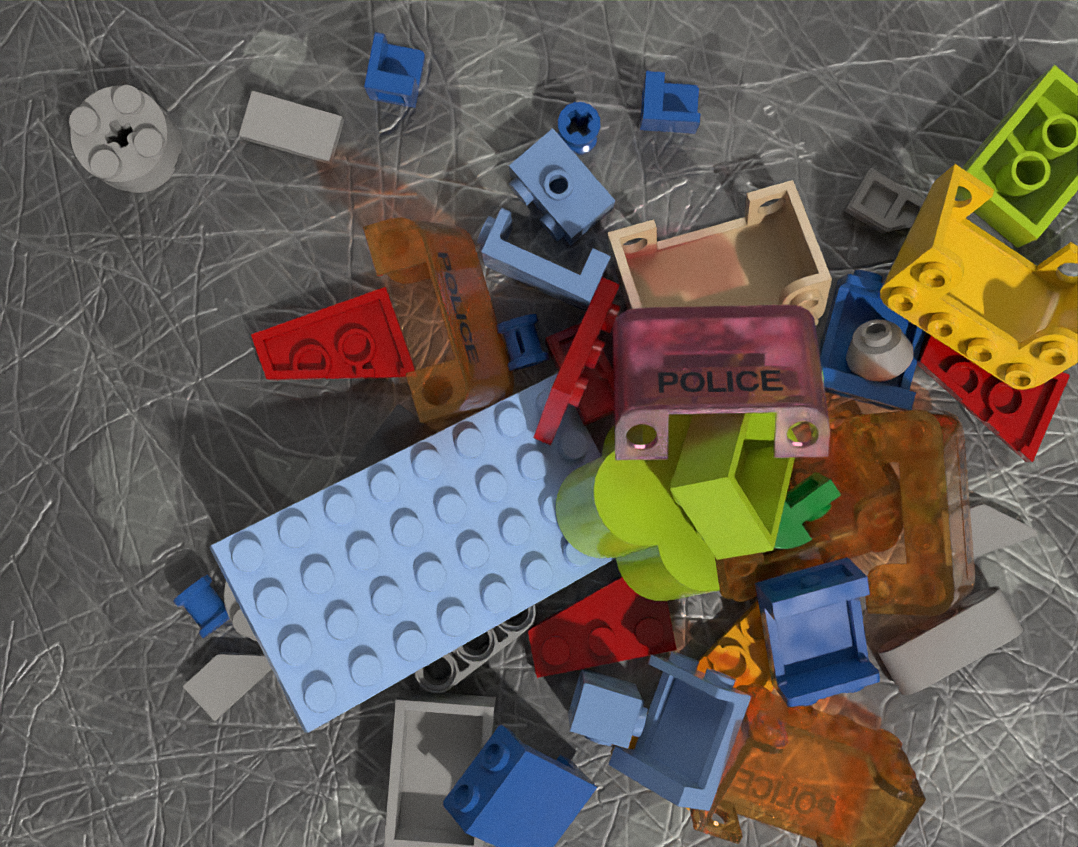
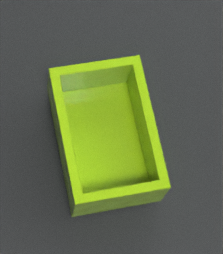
[670,370,799,560]

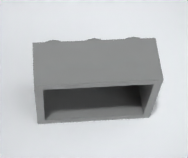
[384,690,496,847]

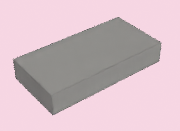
[239,91,345,165]

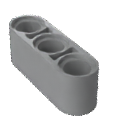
[878,586,1023,695]
[415,604,536,693]

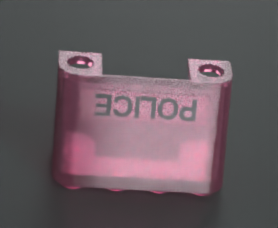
[613,305,830,460]

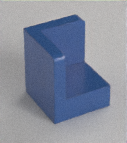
[364,32,425,108]
[640,71,701,134]

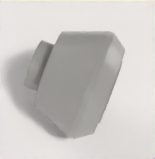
[846,319,914,382]

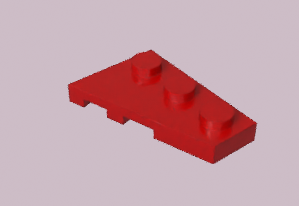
[533,277,621,446]
[251,287,419,380]
[917,333,1070,462]
[528,576,677,678]

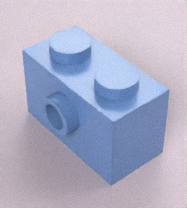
[509,128,615,246]
[568,669,648,749]

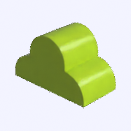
[556,392,720,601]

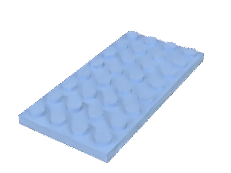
[209,373,615,733]

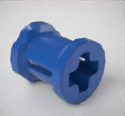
[558,102,600,155]
[496,314,550,372]
[173,574,230,639]

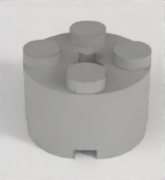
[69,85,182,193]

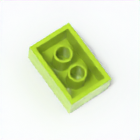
[956,65,1078,248]

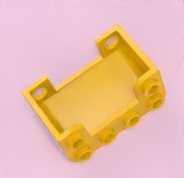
[880,164,1078,390]

